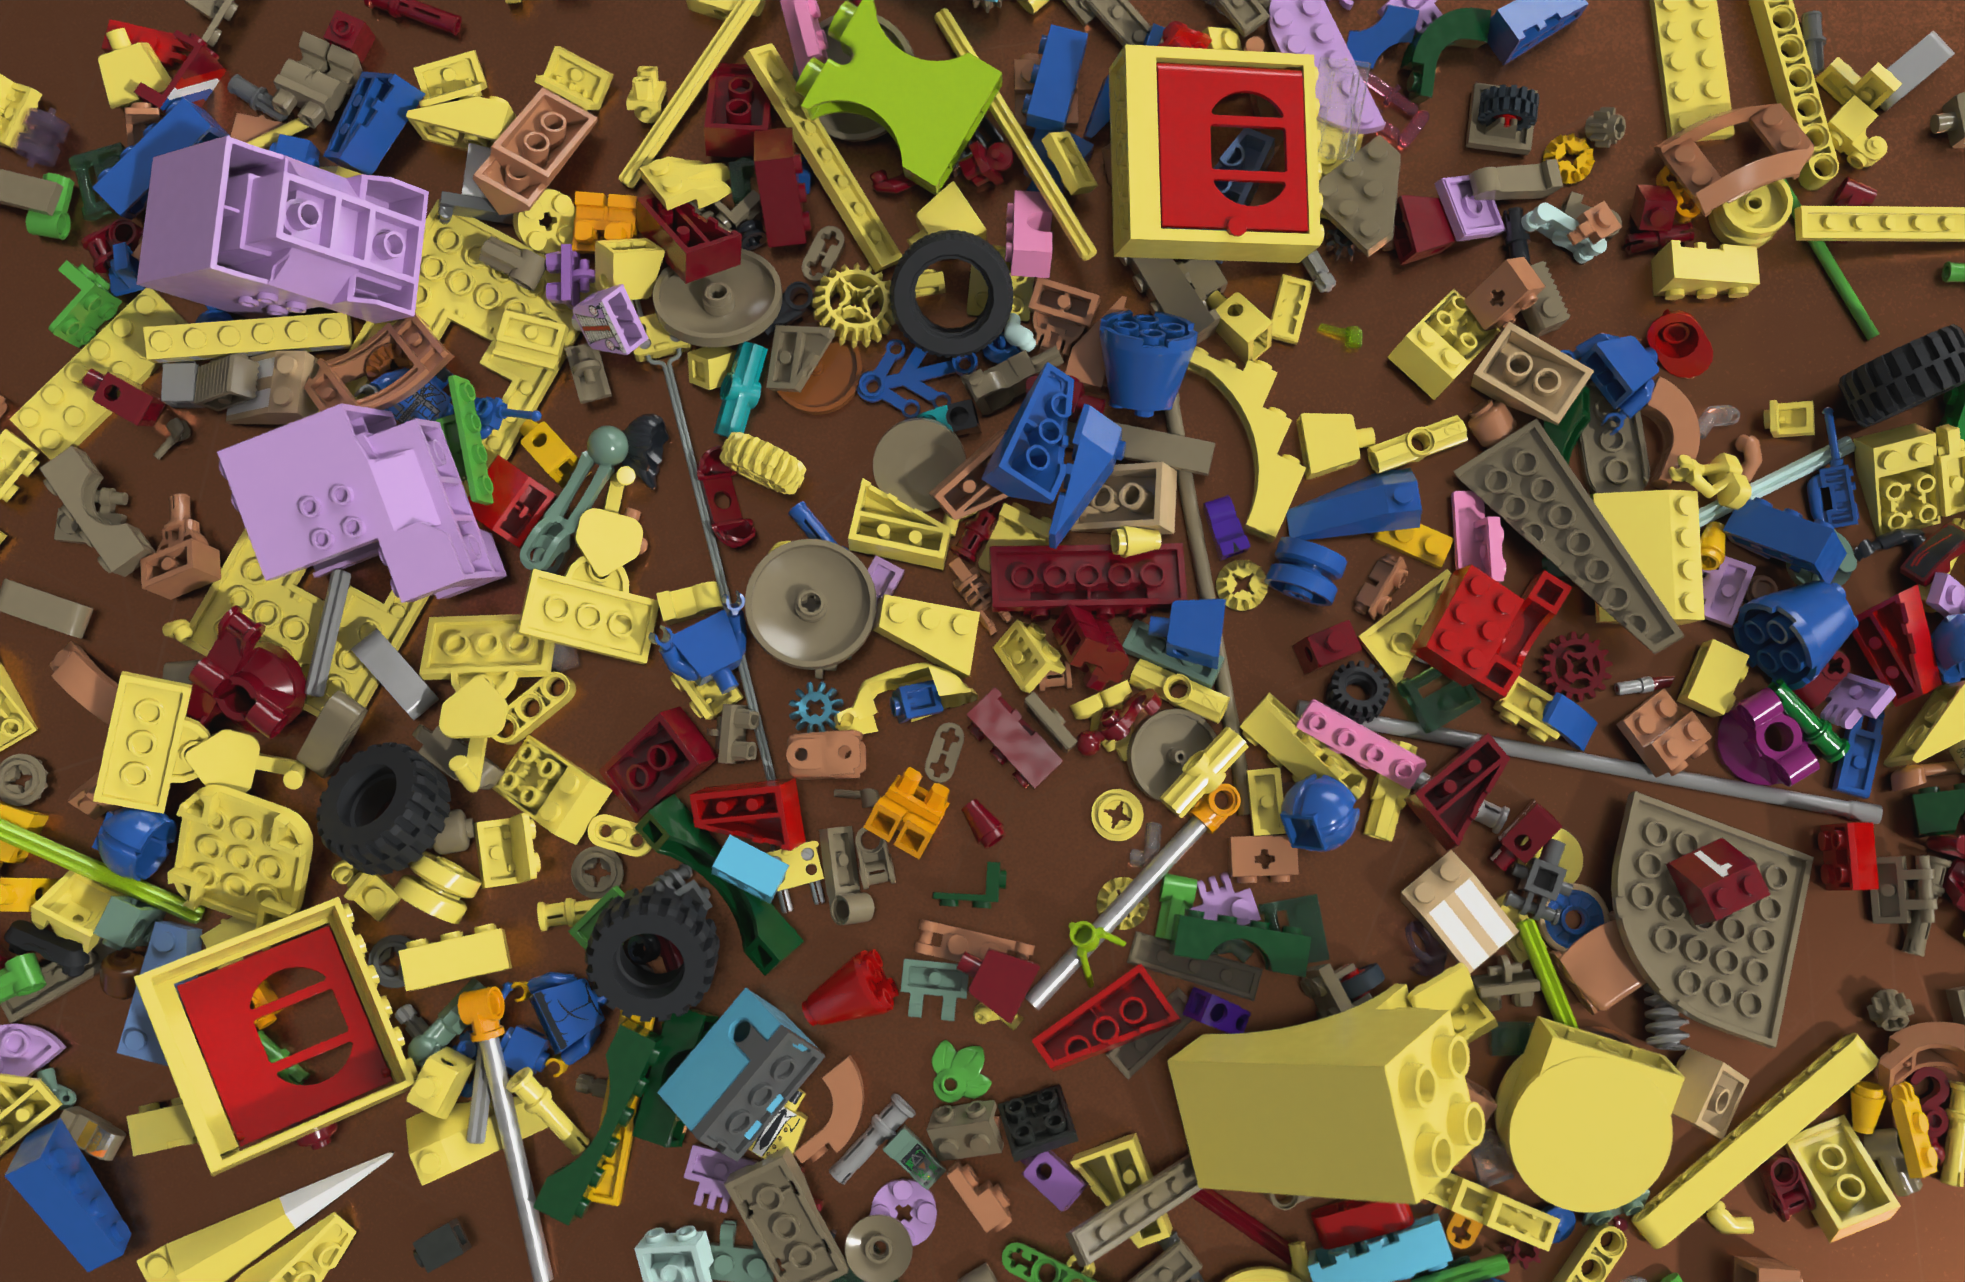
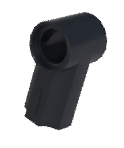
[765,281,815,337]

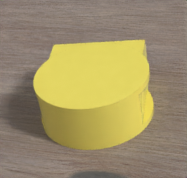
[1494,1016,1685,1213]

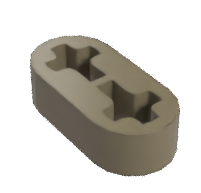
[802,226,845,285]
[925,722,964,783]

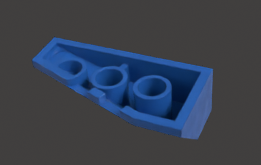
[1049,404,1126,549]
[1286,468,1422,540]

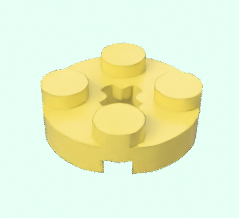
[513,188,576,253]

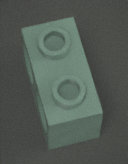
[93,896,167,950]

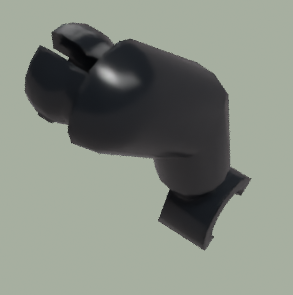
[1853,528,1927,562]

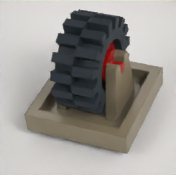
[1466,83,1539,155]

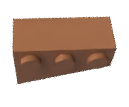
[929,429,1009,521]

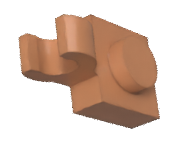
[1566,201,1622,246]

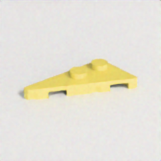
[1357,569,1451,687]

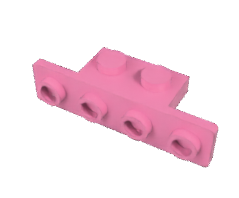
[780,0,829,77]
[1451,491,1506,583]
[1297,699,1426,789]

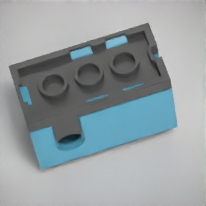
[657,988,825,1162]

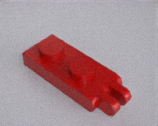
[101,19,190,68]

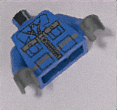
[354,367,454,424]

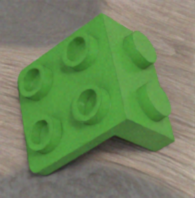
[48,260,122,348]

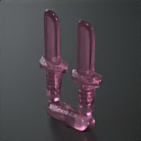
[1359,69,1429,148]

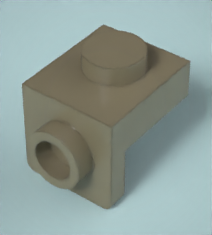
[713,190,763,230]

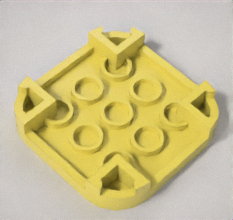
[167,784,313,929]

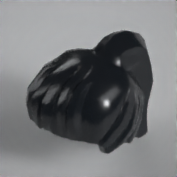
[621,414,669,490]

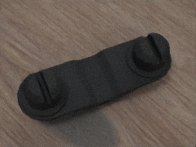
[4,920,90,978]

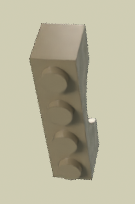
[39,446,156,577]

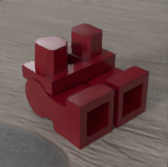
[1052,603,1129,691]

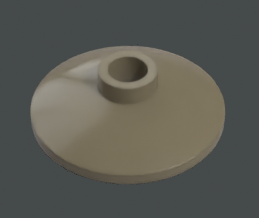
[845,1214,913,1282]

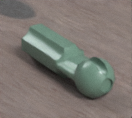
[408,977,486,1067]

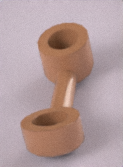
[1890,761,1961,792]

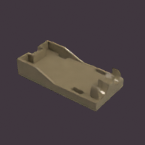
[724,1146,849,1282]

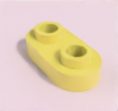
[588,814,652,857]

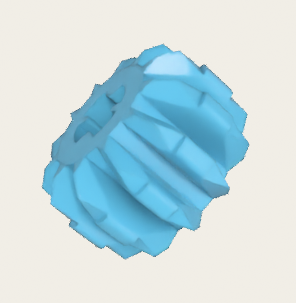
[789,682,844,733]

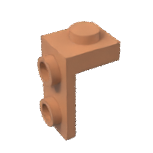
[124,102,160,147]

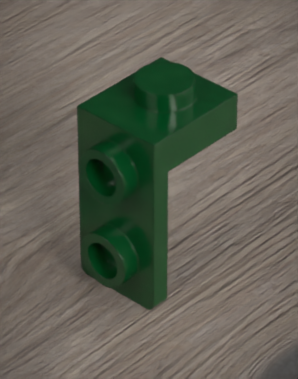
[932,862,1007,909]

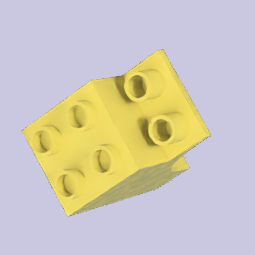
[1167,984,1485,1204]

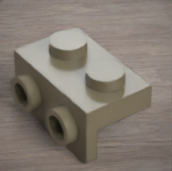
[927,1100,1004,1162]

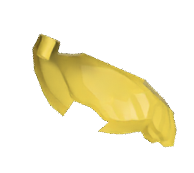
[834,662,978,734]

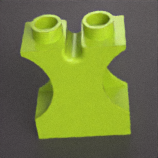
[795,0,1003,195]

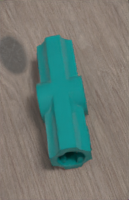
[713,341,768,438]

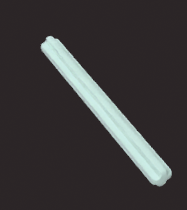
[1699,436,1856,528]

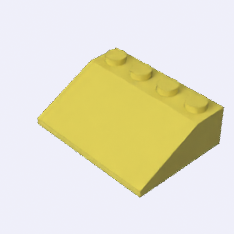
[1590,490,1705,625]

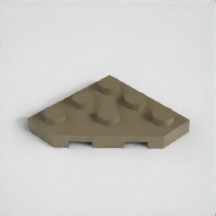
[1319,135,1401,257]

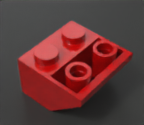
[468,454,556,548]
[1818,823,1879,891]

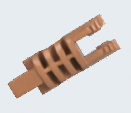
[948,557,1014,636]

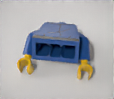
[511,972,606,1077]

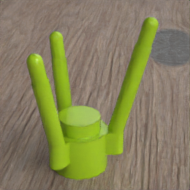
[1068,921,1126,988]

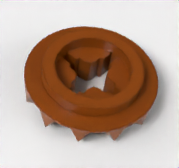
[366,343,414,383]

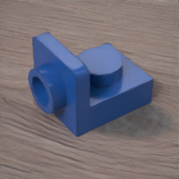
[109,242,145,296]
[889,680,944,724]

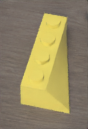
[1240,692,1368,801]

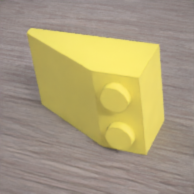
[406,96,517,151]
[1883,680,1965,767]
[1785,1115,1900,1243]

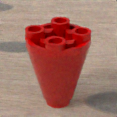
[802,949,899,1026]

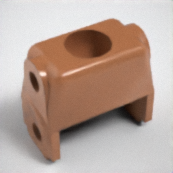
[786,730,866,780]
[1548,911,1647,1015]

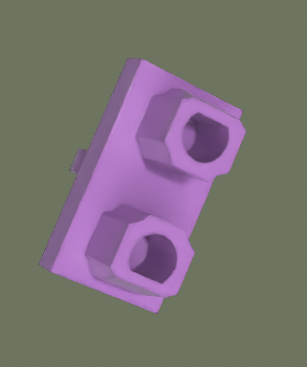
[546,244,595,310]

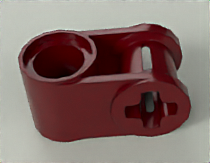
[81,218,143,273]
[1792,651,1850,710]
[1757,1153,1816,1222]

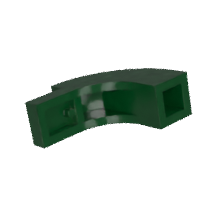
[1401,8,1491,104]

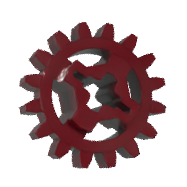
[1538,631,1613,703]

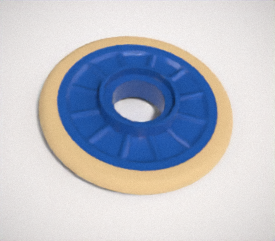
[1537,883,1610,954]

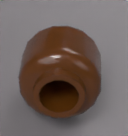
[100,949,144,1000]

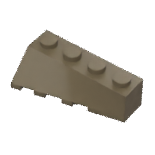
[1119,257,1221,344]

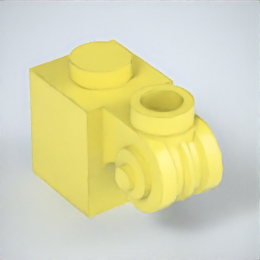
[1827,95,1887,170]

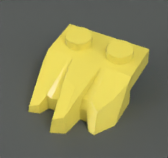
[639,157,732,211]

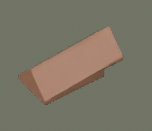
[473,87,598,215]

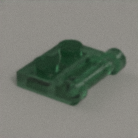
[69,142,126,221]
[1397,667,1481,734]
[1259,894,1330,963]

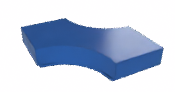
[1346,4,1419,69]

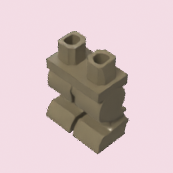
[271,31,363,129]

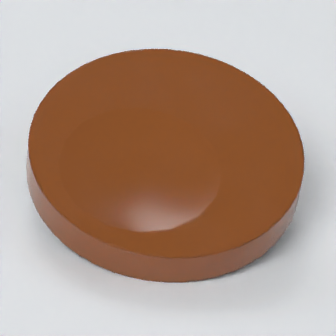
[777,322,863,415]

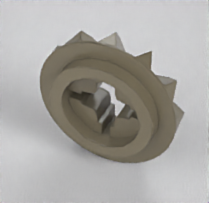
[0,754,49,806]
[571,846,625,899]

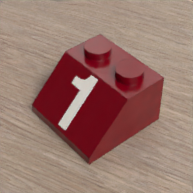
[1666,838,1771,925]

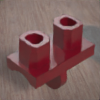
[958,141,1014,187]

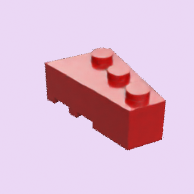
[1852,585,1942,707]
[689,778,806,851]

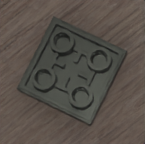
[997,1084,1079,1162]

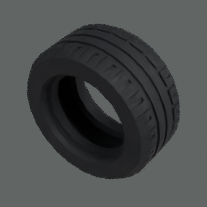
[890,230,1013,358]

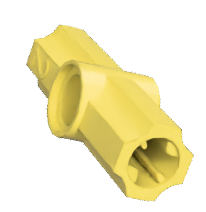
[1367,415,1468,475]
[1129,658,1230,724]
[1160,727,1248,818]
[1363,739,1418,842]

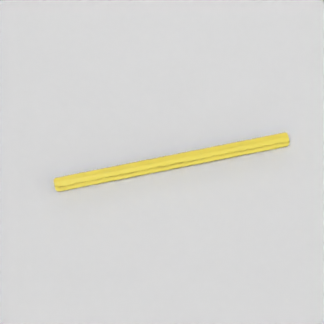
[618,0,762,189]
[934,8,1097,261]

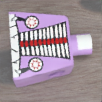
[572,284,649,355]

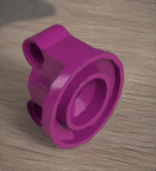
[1715,687,1820,787]

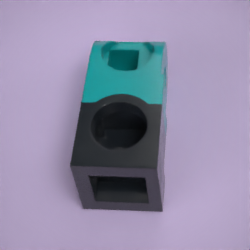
[917,399,982,436]

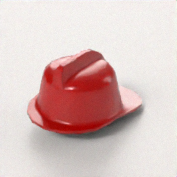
[1647,309,1714,378]

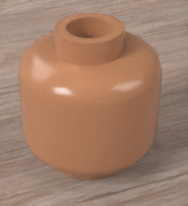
[1468,399,1517,448]

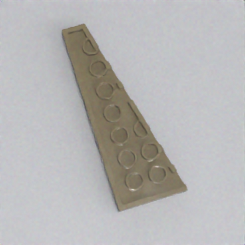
[1454,418,1684,655]

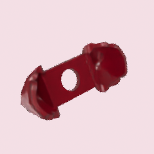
[697,446,755,549]

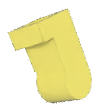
[656,582,723,626]

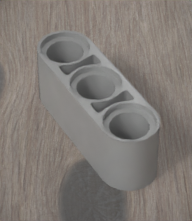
[1880,31,1955,112]
[351,628,440,720]

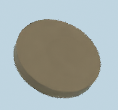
[873,418,966,512]
[1127,709,1217,802]

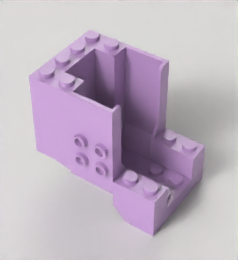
[137,136,429,324]
[217,403,507,603]

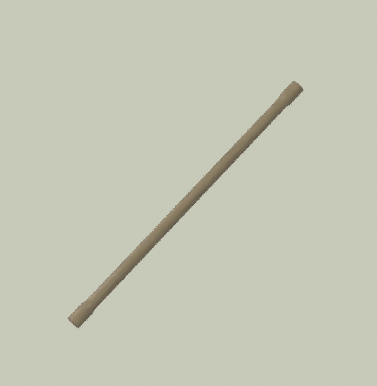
[1164,391,1251,816]

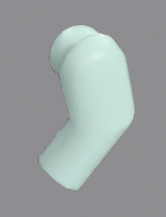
[1004,313,1036,352]

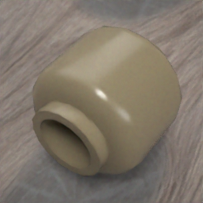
[432,809,475,855]

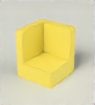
[688,347,737,390]

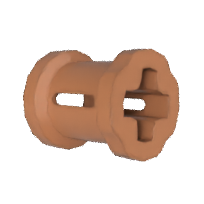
[1039,660,1072,692]

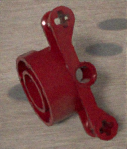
[186,605,307,750]

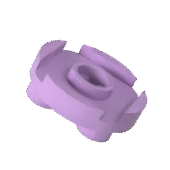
[870,1179,937,1246]

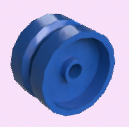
[1264,537,1348,606]

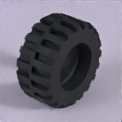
[1838,324,1965,428]
[316,742,451,875]
[585,886,720,1022]

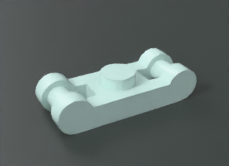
[1521,203,1607,264]

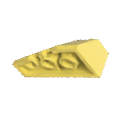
[406,1096,548,1186]
[234,1212,357,1282]

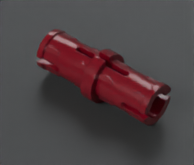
[1625,221,1694,255]

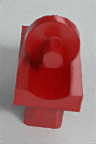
[1157,21,1212,49]

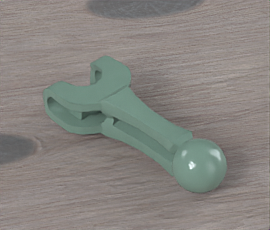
[520,426,629,575]

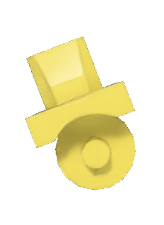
[626,66,667,123]

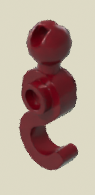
[1076,688,1162,756]
[1905,1066,1950,1167]

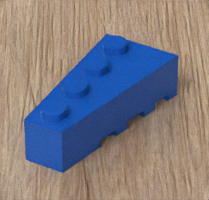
[4,1118,132,1272]

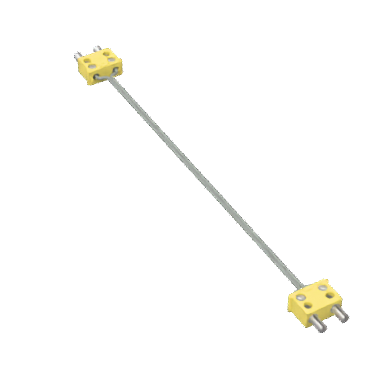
[631,299,825,913]

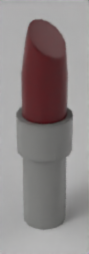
[1614,676,1675,695]

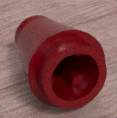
[961,799,1006,849]

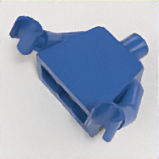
[1561,333,1659,435]
[649,590,747,694]

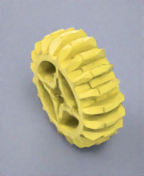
[812,262,895,349]
[719,432,807,495]

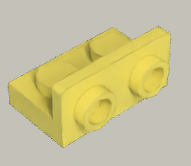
[993,620,1066,693]

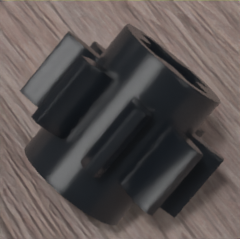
[1326,228,1362,262]

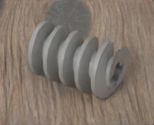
[1643,983,1691,1050]

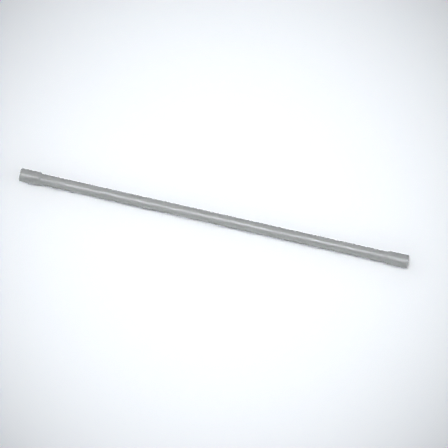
[1295,700,1883,824]

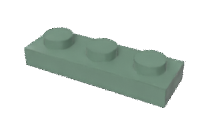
[1122,619,1225,689]

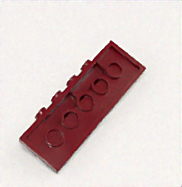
[989,543,1188,622]

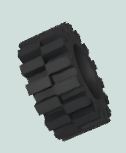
[1326,660,1390,724]

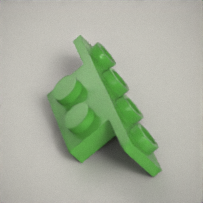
[436,375,494,505]

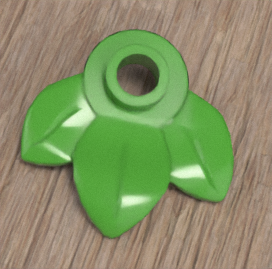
[931,1040,992,1103]

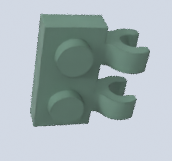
[900,959,969,1021]
[709,1219,777,1282]

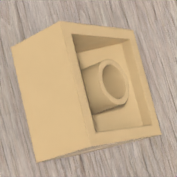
[1671,1049,1750,1140]

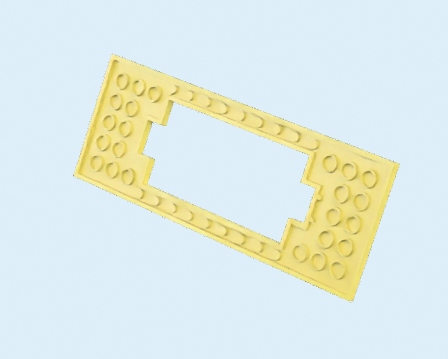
[180,199,598,717]

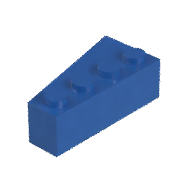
[92,98,230,220]

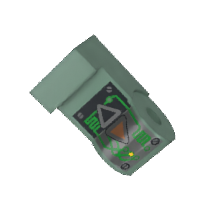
[883,1124,947,1190]

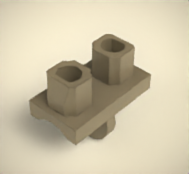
[565,342,612,404]
[707,704,760,764]
[1471,955,1540,1011]

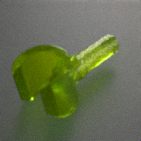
[1319,323,1363,348]

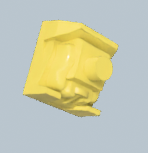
[31,870,128,954]

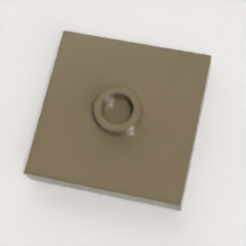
[1024,691,1078,754]

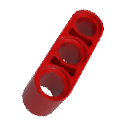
[1310,1199,1415,1249]

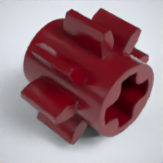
[1500,1234,1543,1270]

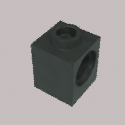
[412,1218,472,1273]

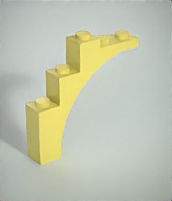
[1187,346,1307,543]

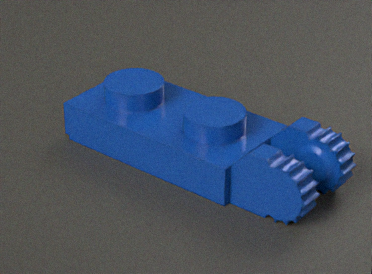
[1832,710,1885,799]

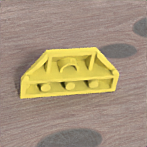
[0,1073,63,1157]

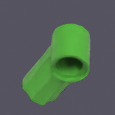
[26,173,75,240]
[1155,873,1197,940]
[0,953,46,1004]

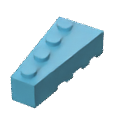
[1308,1213,1453,1282]

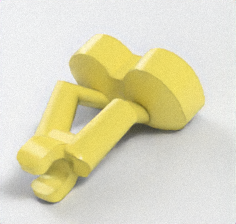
[1668,453,1752,510]
[1070,680,1135,761]

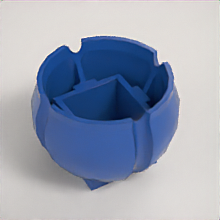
[1931,613,1965,684]
[1280,774,1360,852]
[92,807,178,881]

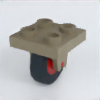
[1300,963,1385,1019]

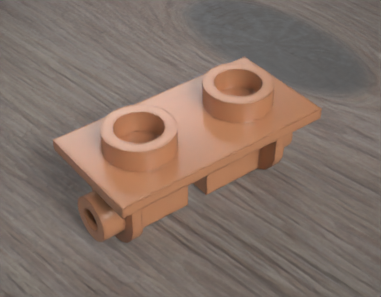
[1354,553,1408,623]

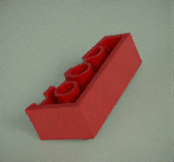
[1031,963,1182,1072]

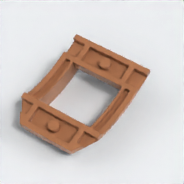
[1654,103,1814,217]
[304,312,455,412]

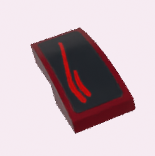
[1900,521,1965,587]

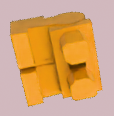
[572,191,638,255]
[863,767,950,860]

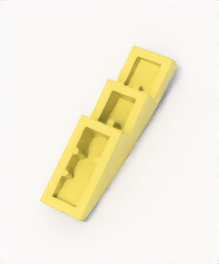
[1423,1173,1560,1252]

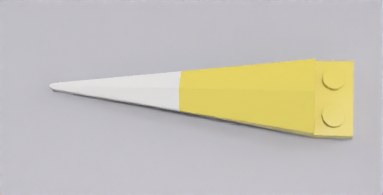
[136,1152,394,1282]

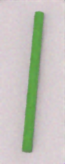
[1783,178,1880,340]

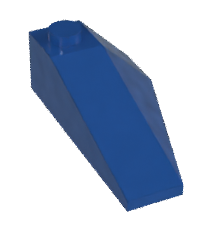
[981,362,1074,504]

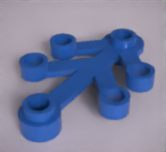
[857,339,978,419]

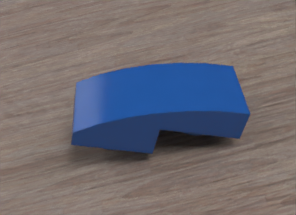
[1542,692,1598,752]

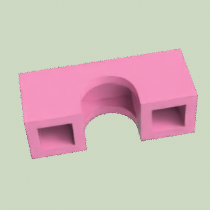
[1005,190,1052,278]

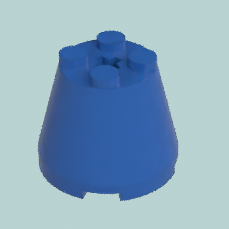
[1099,310,1198,417]
[1733,581,1859,690]

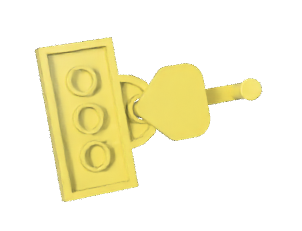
[517,466,659,665]
[419,614,555,793]
[93,671,306,814]

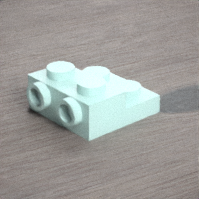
[635,1226,714,1282]

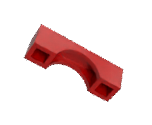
[1470,570,1573,701]

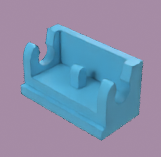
[711,835,789,904]

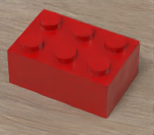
[1410,564,1524,687]

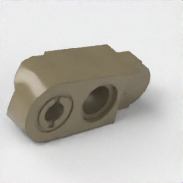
[412,724,505,790]

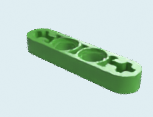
[1002,1242,1099,1282]

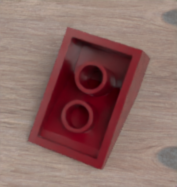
[704,63,773,159]
[599,706,718,822]

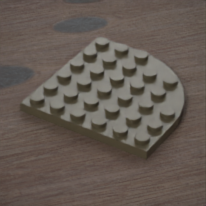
[1611,791,1814,1048]

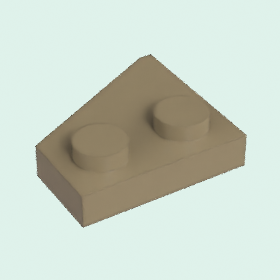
[766,325,836,392]

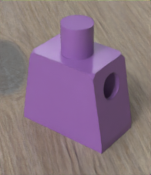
[1020,1150,1089,1212]

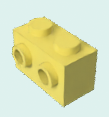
[1677,639,1749,718]

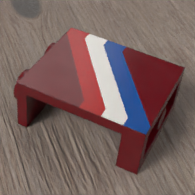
[134,29,227,118]

